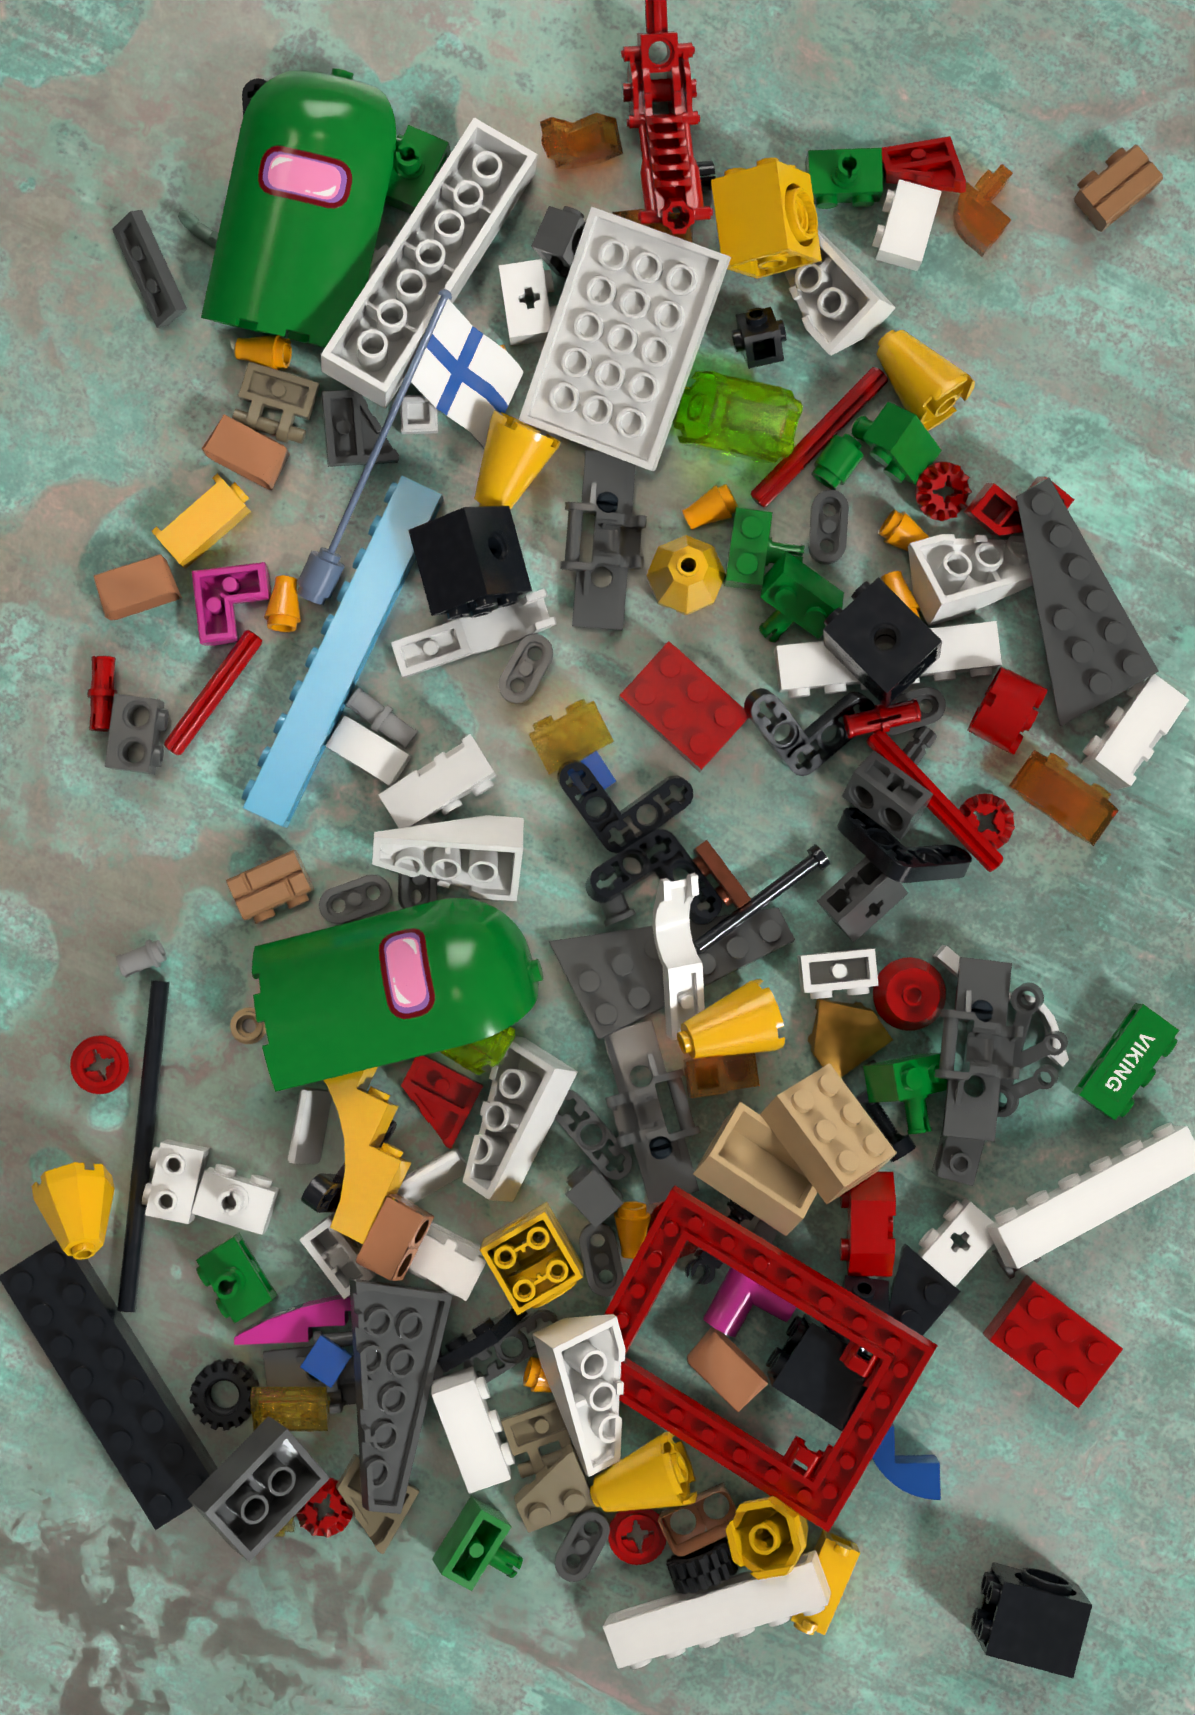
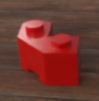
[964,476,1075,536]
[839,1171,896,1277]

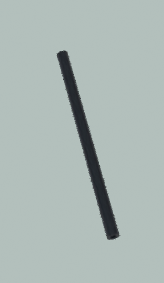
[117,980,170,1312]

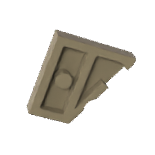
[514,1444,596,1533]
[336,1454,420,1554]

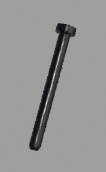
[693,844,830,954]

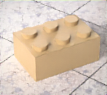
[760,1063,897,1205]
[693,1102,817,1236]

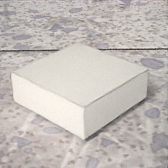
[400,395,438,435]

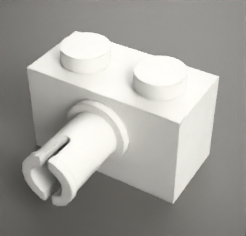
[191,1164,280,1235]

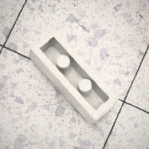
[431,1366,515,1494]

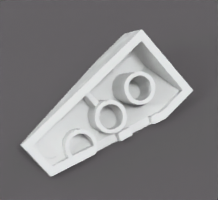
[784,230,896,356]
[908,534,1033,626]
[372,815,524,901]
[532,1314,626,1477]

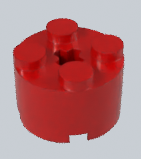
[967,667,1048,755]

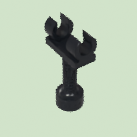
[842,1060,916,1162]
[685,1199,755,1285]

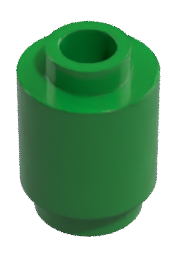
[811,433,864,490]

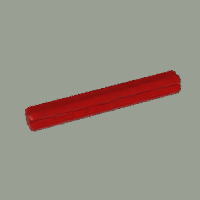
[164,630,262,755]

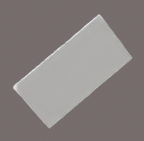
[288,1087,332,1164]
[397,1147,467,1203]

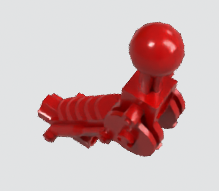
[621,0,713,234]

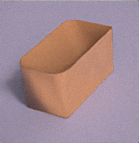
[202,414,290,490]
[94,554,182,620]
[356,1194,434,1281]
[687,1327,769,1412]
[658,1482,737,1556]

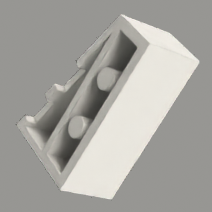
[1081,674,1189,790]
[378,734,497,828]
[408,1221,486,1301]

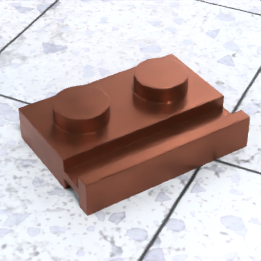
[692,840,751,908]

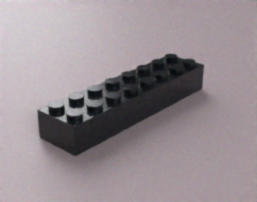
[0,1240,218,1530]

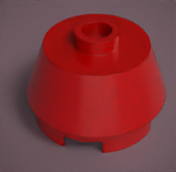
[873,957,946,1031]

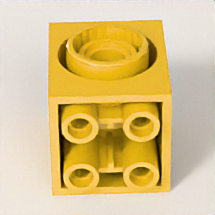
[711,158,822,279]
[479,1202,584,1316]

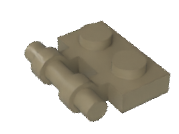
[232,361,320,444]
[501,1399,579,1478]

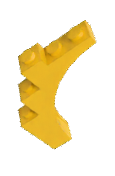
[323,1067,411,1244]

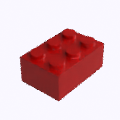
[619,641,749,772]
[983,1275,1123,1408]

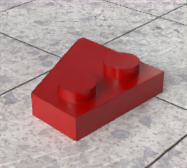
[882,136,966,193]
[401,1055,484,1149]

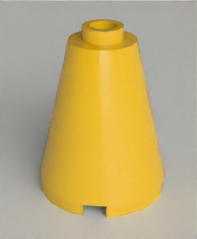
[876,330,975,431]
[474,410,560,510]
[677,979,785,1059]
[590,1432,697,1512]

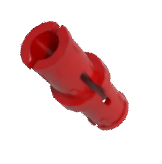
[87,656,117,732]
[843,699,921,738]

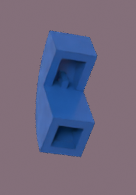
[872,1423,941,1500]

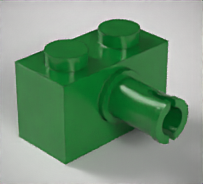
[385,125,451,214]
[805,148,883,209]
[852,401,942,486]
[724,507,805,591]
[759,551,844,643]
[863,1052,947,1135]
[196,1233,277,1324]
[432,1495,523,1591]

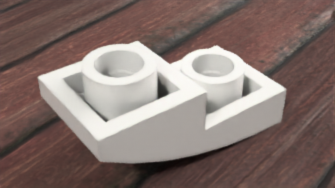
[325,716,411,787]

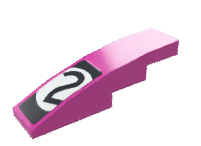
[234,1294,351,1345]

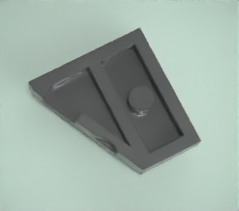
[321,390,399,467]

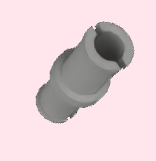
[345,687,418,750]

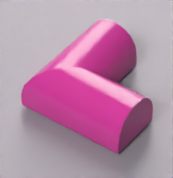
[192,562,271,646]
[703,1267,796,1338]

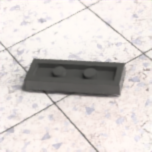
[112,210,187,328]

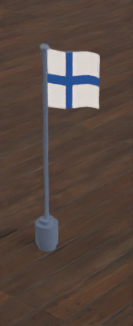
[297,289,524,605]

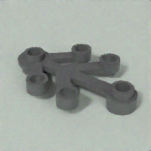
[964,982,1068,1117]

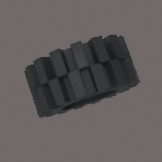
[189,1358,260,1431]
[666,1538,739,1594]

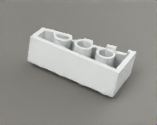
[462,1033,578,1202]

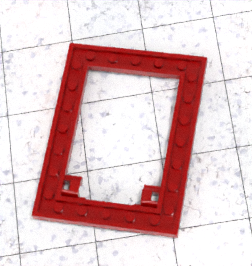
[604,1185,938,1533]

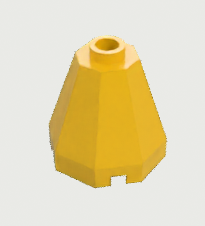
[646,535,726,615]
[31,1162,115,1260]
[725,1496,808,1580]

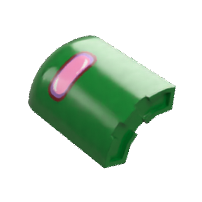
[201,68,396,348]
[252,898,544,1092]

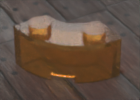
[1009,750,1119,846]

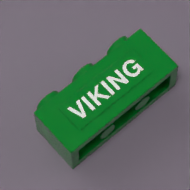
[1072,1003,1179,1120]

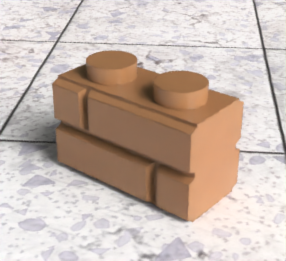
[1074,144,1163,232]
[226,850,314,924]

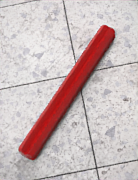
[750,367,888,507]
[866,730,1003,872]

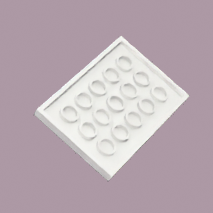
[519,206,731,471]

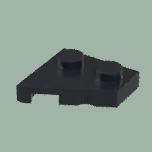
[888,1243,961,1336]
[437,1307,528,1373]

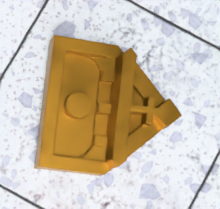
[807,998,893,1078]

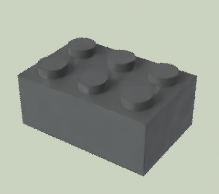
[187,1416,330,1562]

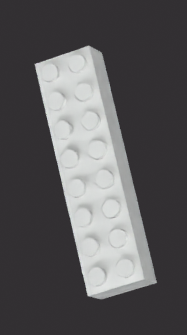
[321,118,538,409]

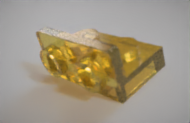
[528,699,614,775]
[250,1387,330,1432]

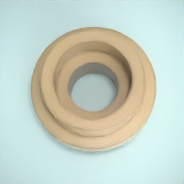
[230,1007,266,1044]

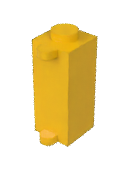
[152,473,251,569]
[790,1530,860,1635]

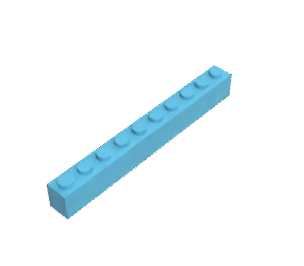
[242,476,444,828]

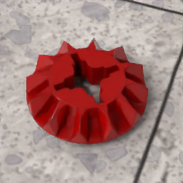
[915,462,972,521]
[959,794,1015,850]
[70,1035,130,1094]
[296,1478,353,1538]
[608,1509,667,1565]

